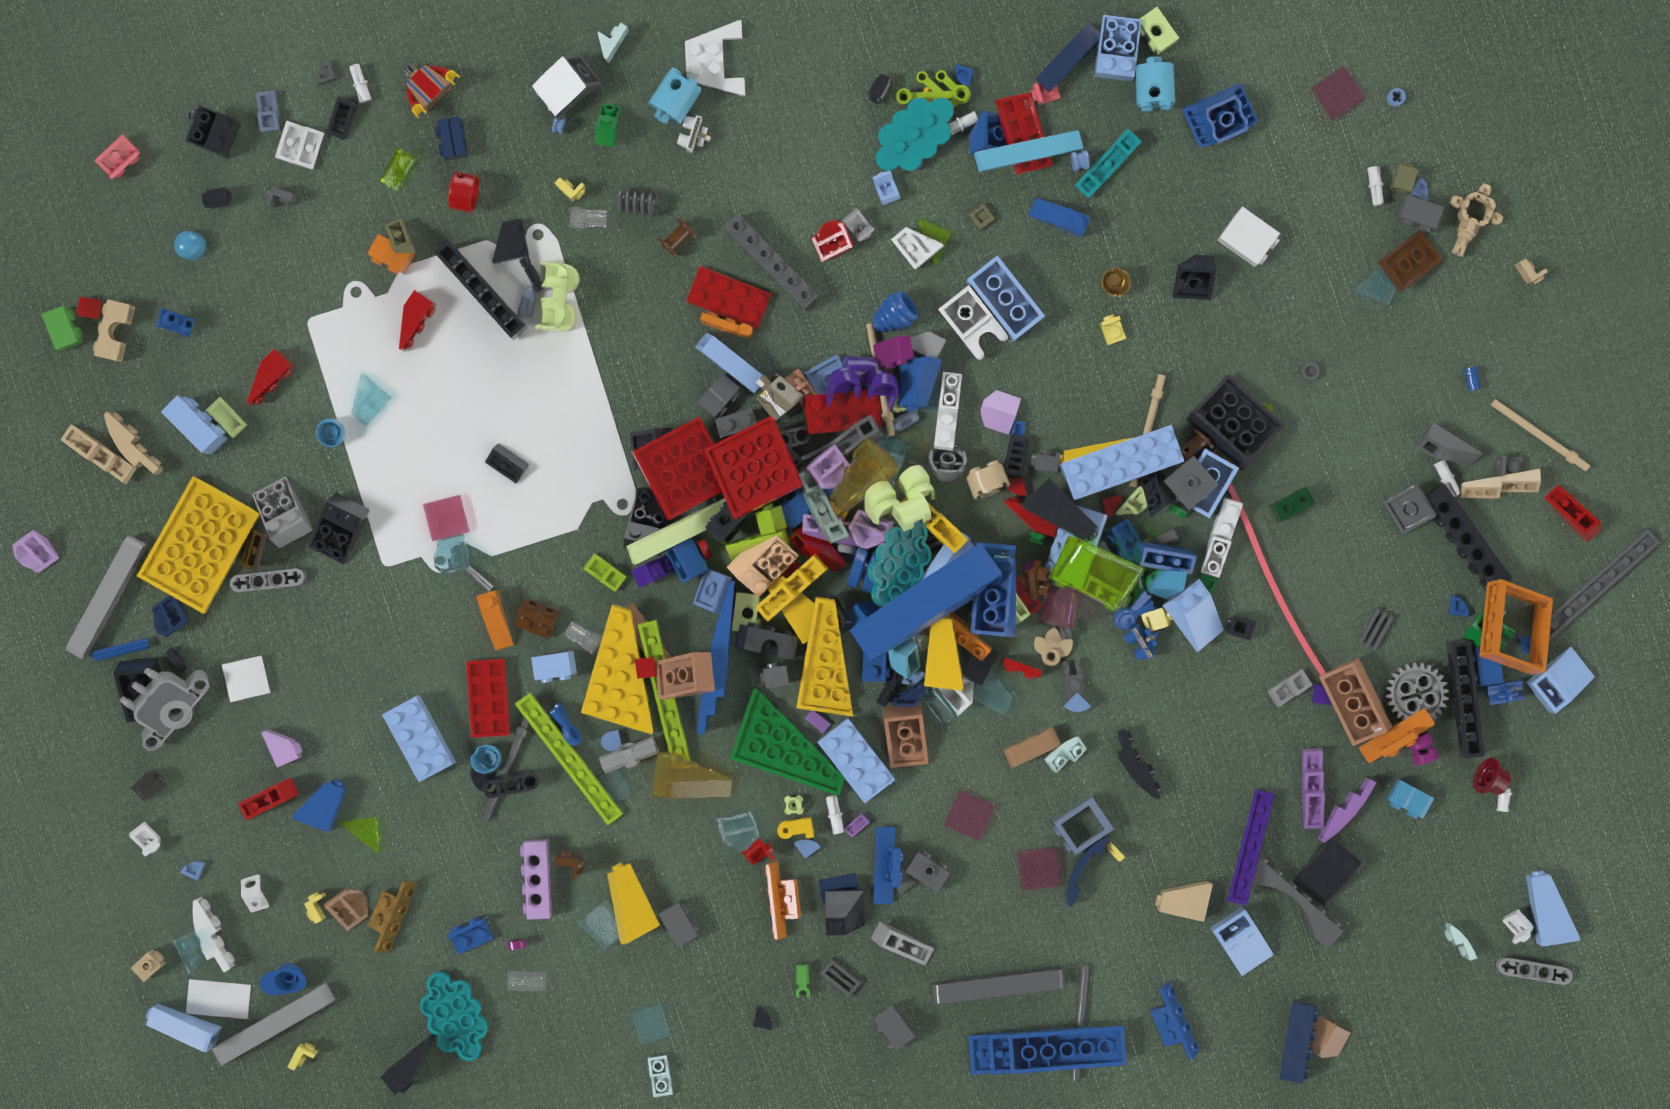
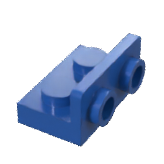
[1103,519,1141,566]
[862,652,889,682]
[447,916,494,955]

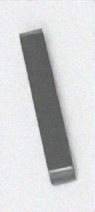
[931,967,1065,1004]

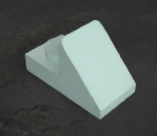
[598,23,629,63]

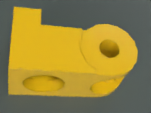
[777,816,814,839]

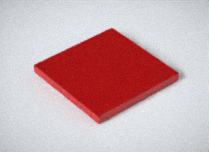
[632,416,722,520]
[704,416,804,519]

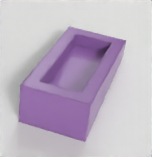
[805,710,831,733]
[844,812,870,838]

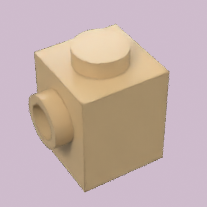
[131,950,166,982]

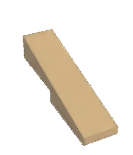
[1460,469,1541,498]

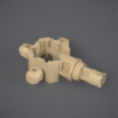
[1449,184,1503,257]

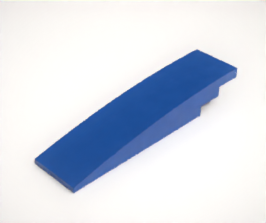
[850,543,1002,662]
[697,581,736,734]
[968,1026,1127,1075]

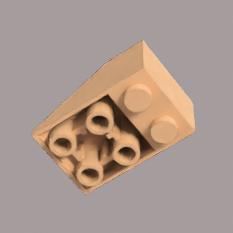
[727,535,799,597]

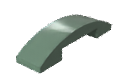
[800,473,849,544]

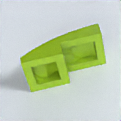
[583,553,626,592]

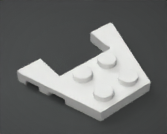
[685,20,745,96]

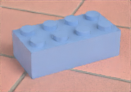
[966,256,1045,342]
[382,695,456,782]
[818,718,895,803]

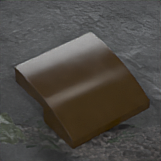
[240,529,268,572]

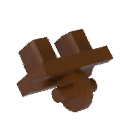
[1019,560,1051,600]

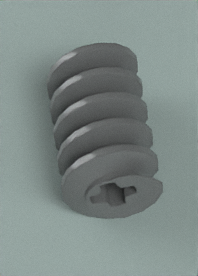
[617,188,658,218]

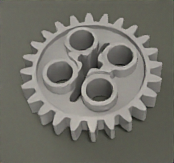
[1385,662,1449,721]

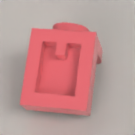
[1030,83,1060,106]

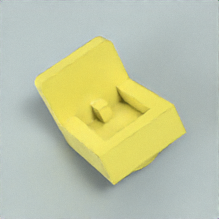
[304,892,326,924]

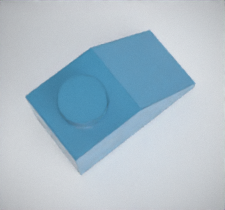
[1146,570,1187,599]

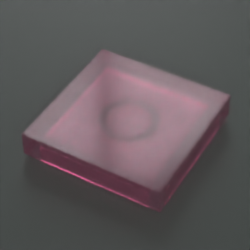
[1311,66,1365,120]
[423,495,470,541]
[1040,586,1079,628]
[944,790,995,841]
[1018,848,1060,890]

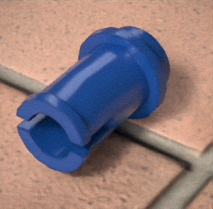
[1464,366,1481,391]

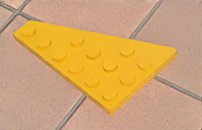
[581,604,654,735]

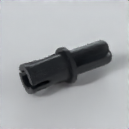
[876,670,904,707]

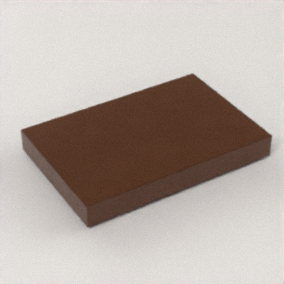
[1377,230,1443,293]

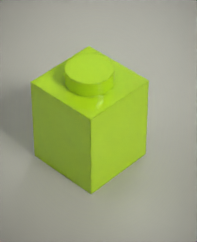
[755,504,787,535]

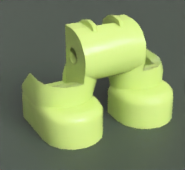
[535,261,580,332]
[864,465,935,531]

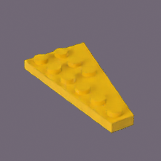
[796,597,853,717]

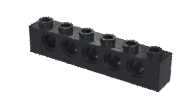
[434,240,528,340]
[705,444,803,545]
[1425,484,1512,590]
[1446,640,1485,758]

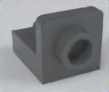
[265,186,298,208]
[1494,456,1523,476]

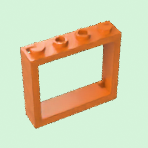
[1479,579,1553,675]

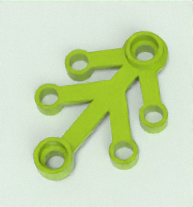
[896,70,971,108]

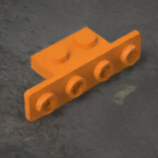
[948,612,992,661]
[1359,708,1435,763]
[765,861,801,940]

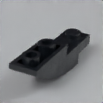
[1116,728,1162,799]

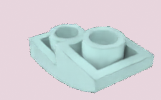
[1044,737,1087,773]
[1444,923,1477,961]
[648,1055,673,1097]

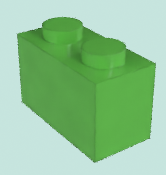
[41,306,83,352]

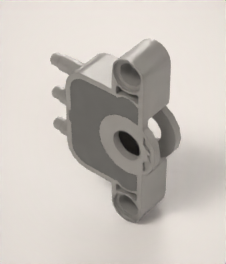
[120,668,209,751]

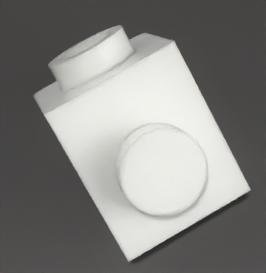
[129,822,160,856]
[1502,909,1534,944]

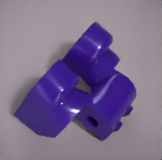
[825,356,898,411]

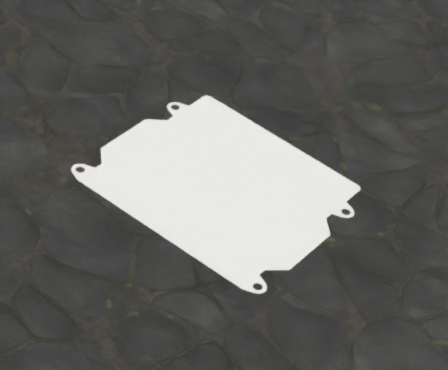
[307,224,636,573]

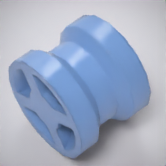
[1071,150,1089,172]

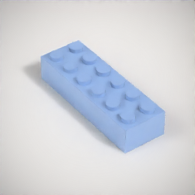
[1059,425,1184,501]

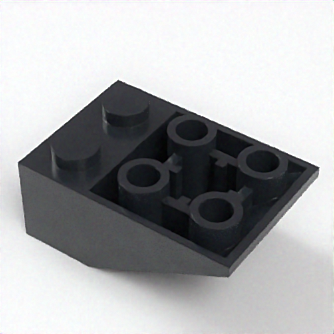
[623,488,670,556]
[310,492,370,564]

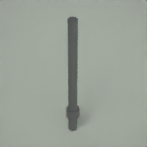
[482,717,530,821]
[1072,965,1090,1081]

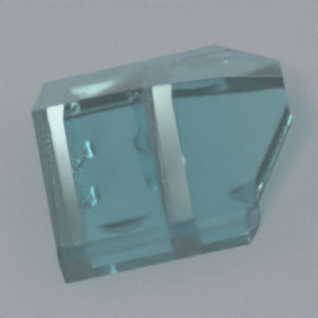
[433,534,470,574]
[716,812,760,852]

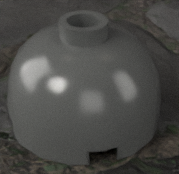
[928,445,967,482]

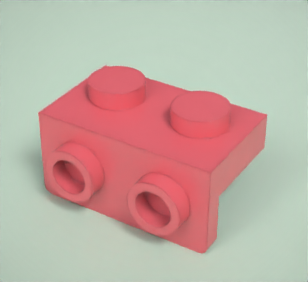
[94,134,140,179]

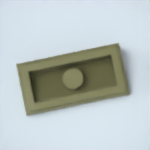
[385,218,416,253]

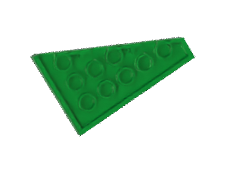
[730,688,845,796]

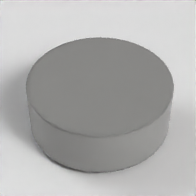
[837,544,857,555]

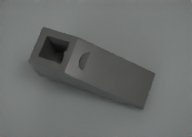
[1417,422,1482,465]

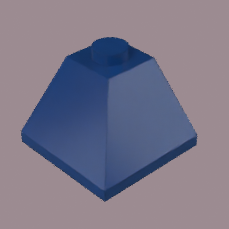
[970,110,1008,155]

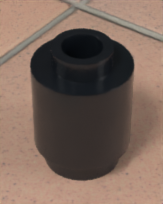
[867,74,893,104]
[202,187,232,209]

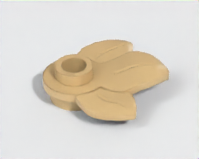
[1034,627,1073,666]

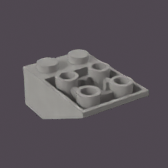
[252,476,313,548]

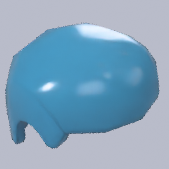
[174,231,206,261]
[316,418,345,447]
[470,744,502,774]

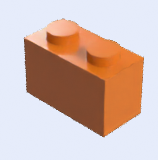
[367,234,415,275]

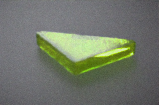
[917,218,951,266]
[340,817,380,853]

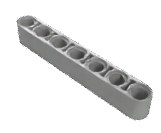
[66,535,147,660]
[212,983,336,1066]

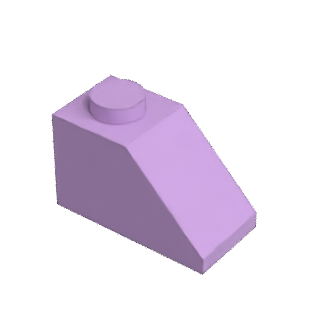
[261,730,302,767]

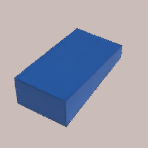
[1012,420,1026,446]

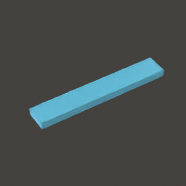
[974,130,1084,172]

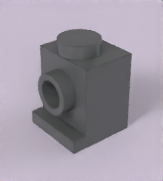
[1031,451,1060,473]

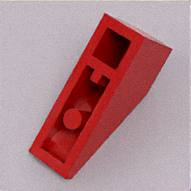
[1544,484,1602,543]
[238,777,299,821]

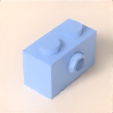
[531,651,577,683]

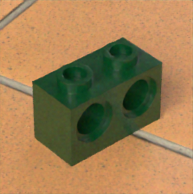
[1269,487,1316,522]

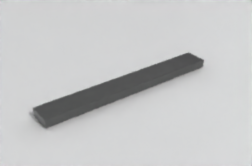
[1549,528,1661,641]

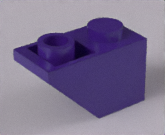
[632,554,676,588]

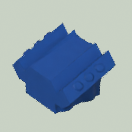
[1183,83,1258,148]

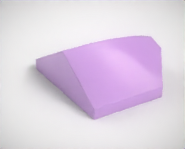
[980,390,1021,435]
[806,444,850,489]
[848,509,894,549]
[12,530,59,573]

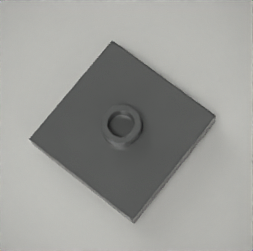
[1164,456,1219,510]
[1383,483,1437,534]

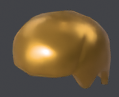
[1101,268,1131,297]

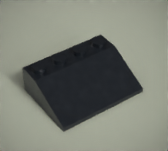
[1186,374,1285,471]

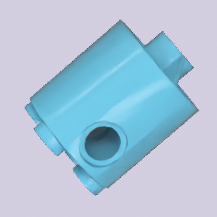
[1135,57,1175,112]
[648,67,702,125]

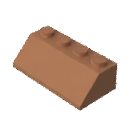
[1319,657,1392,746]

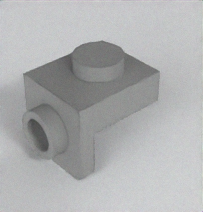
[842,208,875,241]

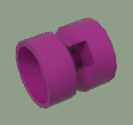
[1408,732,1439,766]

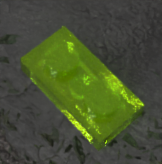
[379,148,416,191]

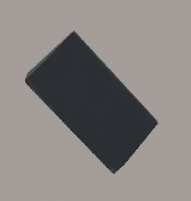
[485,444,529,484]
[825,592,854,634]
[962,648,1000,686]

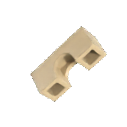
[93,299,135,362]

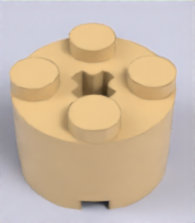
[966,460,1010,500]

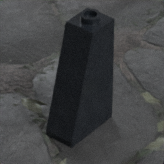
[1021,478,1099,543]

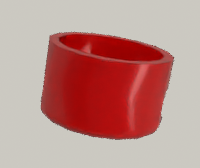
[448,172,479,213]

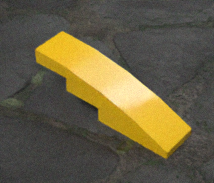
[900,496,968,554]
[755,554,828,621]

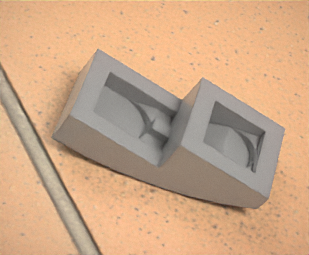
[1267,669,1312,707]

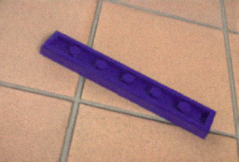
[1227,789,1275,906]

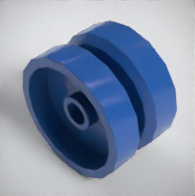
[847,546,876,593]

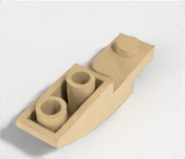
[104,412,164,475]

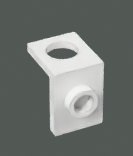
[241,874,269,913]

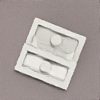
[275,121,324,170]
[222,656,270,702]

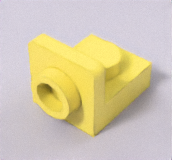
[555,178,586,202]
[1100,314,1126,346]
[1141,607,1173,631]
[288,1043,318,1070]

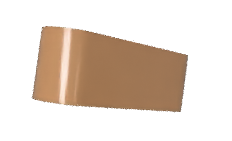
[1003,727,1061,768]

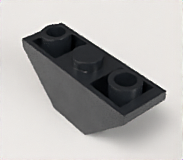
[1140,470,1176,516]

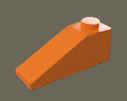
[476,590,514,651]

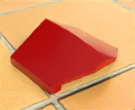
[812,220,854,262]

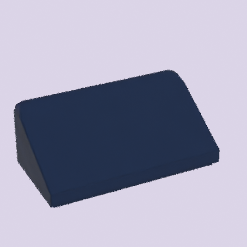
[819,873,859,903]

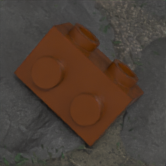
[514,599,560,640]
[554,850,585,879]

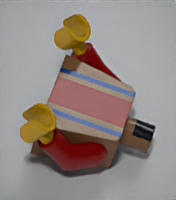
[405,64,460,119]

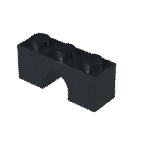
[735,622,799,659]

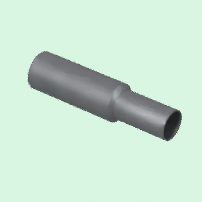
[464,564,495,592]

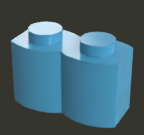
[1387,779,1434,819]

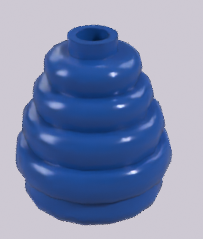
[872,291,918,333]

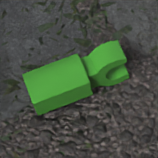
[796,963,810,998]

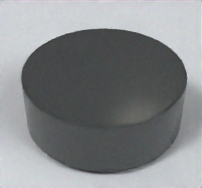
[1300,362,1320,381]

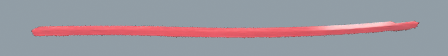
[1212,451,1326,675]

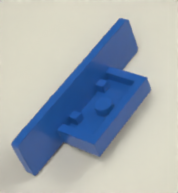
[873,827,903,904]
[1150,982,1199,1059]

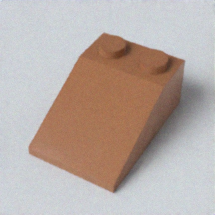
[655,652,715,700]
[883,703,929,768]

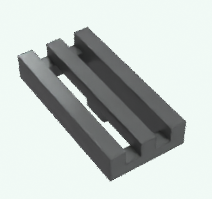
[1357,608,1394,651]
[820,958,862,998]

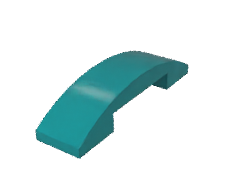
[1075,129,1142,199]

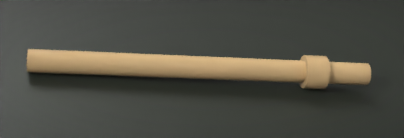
[866,323,895,437]
[1129,374,1166,487]
[1491,399,1590,471]

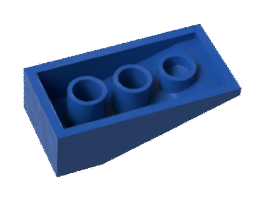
[971,557,1017,637]

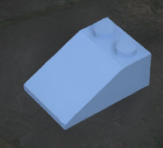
[1163,579,1224,652]

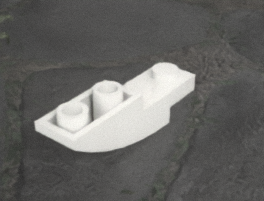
[934,372,962,451]
[1201,497,1243,578]
[193,897,235,972]

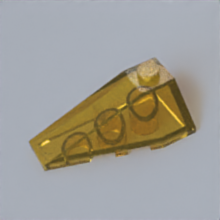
[828,437,899,518]
[652,751,732,799]

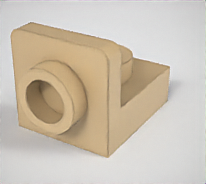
[1515,259,1548,284]

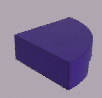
[1312,684,1332,705]

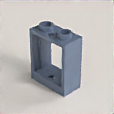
[1052,795,1114,855]

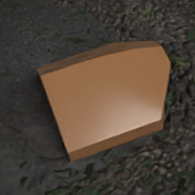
[324,889,368,931]
[1311,1015,1351,1058]

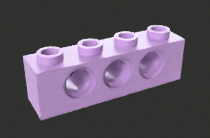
[520,839,552,919]

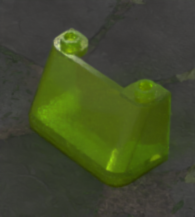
[1050,536,1145,611]

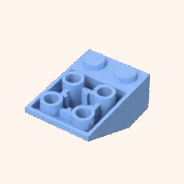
[1094,15,1142,81]
[1525,647,1595,714]
[1210,907,1274,976]

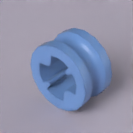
[1386,88,1406,107]
[552,116,566,135]

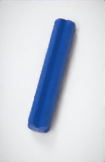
[92,638,150,661]

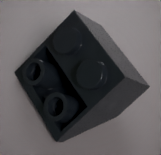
[186,105,241,159]

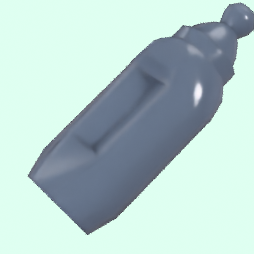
[517,283,536,319]
[885,411,920,432]

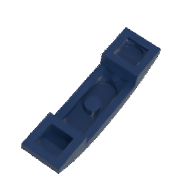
[1066,836,1109,907]

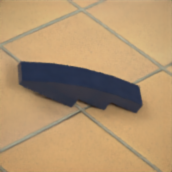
[1035,23,1100,93]

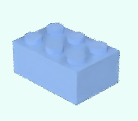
[161,396,228,455]
[1176,449,1239,518]

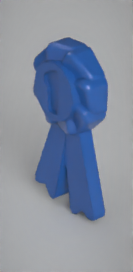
[1114,590,1156,630]
[550,703,581,746]

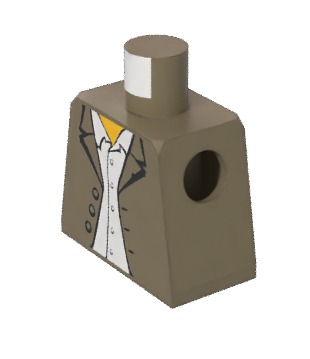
[756,374,803,421]

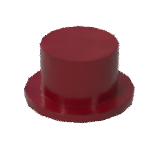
[1473,757,1511,795]

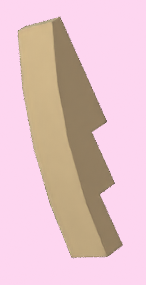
[61,424,137,484]

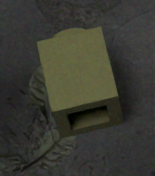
[1389,163,1418,195]

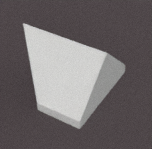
[932,677,974,716]

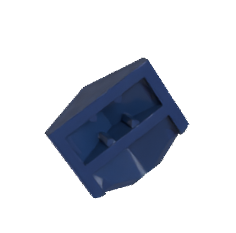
[152,595,188,637]
[892,680,929,707]

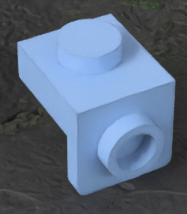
[873,171,900,205]

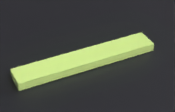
[627,498,730,565]

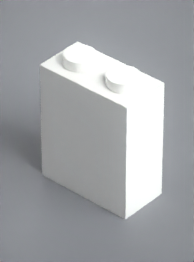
[1217,206,1280,267]

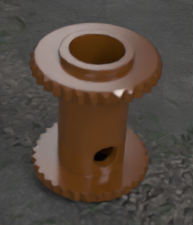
[658,219,697,257]
[1181,429,1213,463]

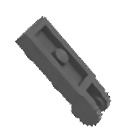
[1063,659,1088,715]

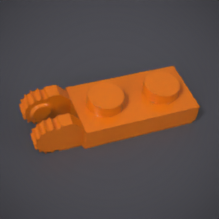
[700,312,753,339]

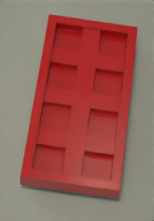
[995,92,1053,175]
[686,266,772,330]
[803,390,883,435]
[466,659,511,738]

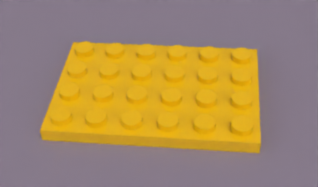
[137,476,260,614]

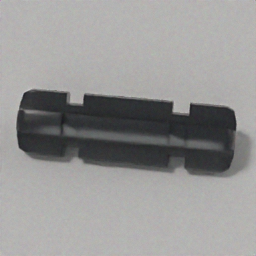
[519,256,545,292]

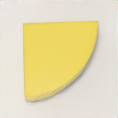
[1105,841,1125,861]

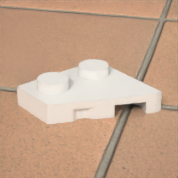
[891,227,944,269]

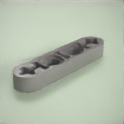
[230,568,306,592]
[1496,957,1573,985]

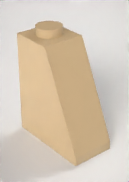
[1155,881,1213,922]

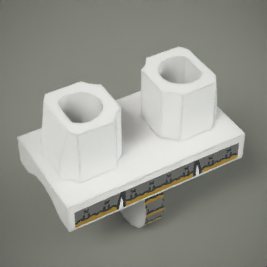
[677,115,711,153]

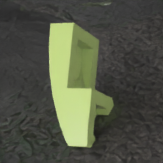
[1116,485,1147,515]

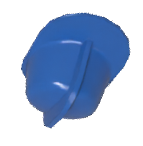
[260,963,306,996]

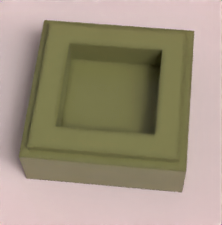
[969,203,995,231]

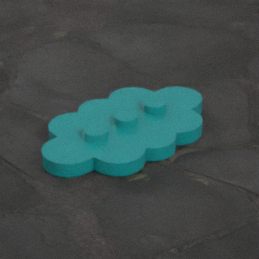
[876,98,954,171]
[868,521,932,607]
[420,971,489,1061]

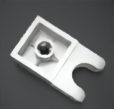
[938,285,1008,360]

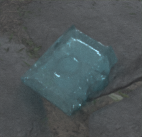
[578,898,619,950]

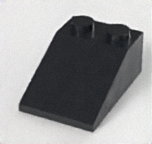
[113,658,161,722]
[1292,838,1362,906]
[380,1034,435,1095]

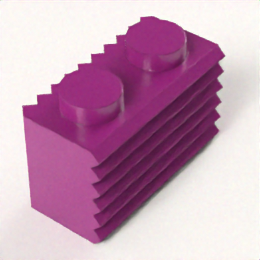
[873,336,914,370]

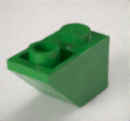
[595,104,621,147]

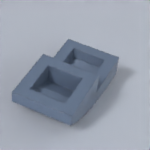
[255,90,280,132]

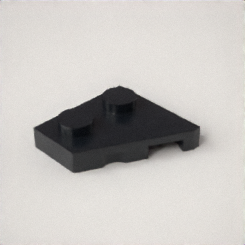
[492,218,530,264]

